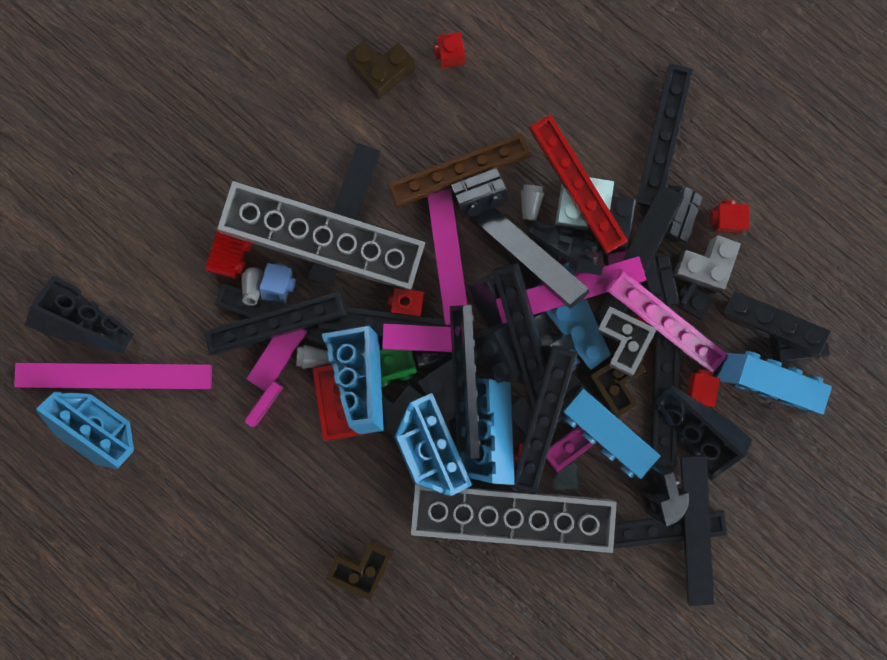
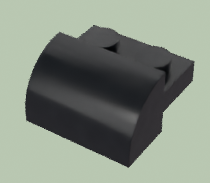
[640,462,689,526]

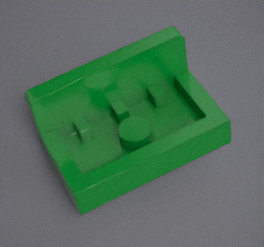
[380,349,417,387]

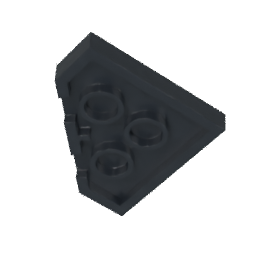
[528,222,604,275]

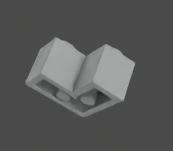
[673,235,741,293]
[598,307,657,377]

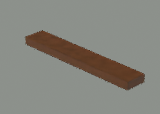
[387,133,531,208]

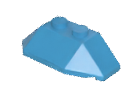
[36,392,134,469]
[394,393,472,496]

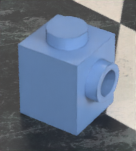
[259,263,296,304]

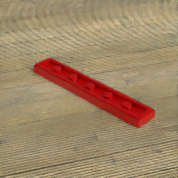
[529,114,628,255]

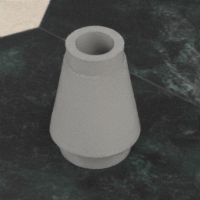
[521,185,545,220]
[241,267,264,305]
[296,345,331,369]

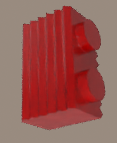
[205,224,253,280]

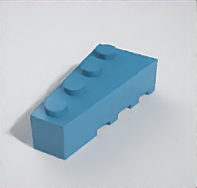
[534,262,611,370]
[322,326,383,434]
[715,351,832,415]
[461,378,515,485]
[561,388,660,479]

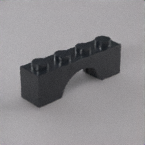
[724,290,831,359]

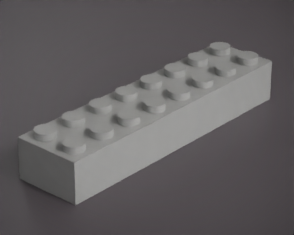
[217,181,425,290]
[411,484,617,553]

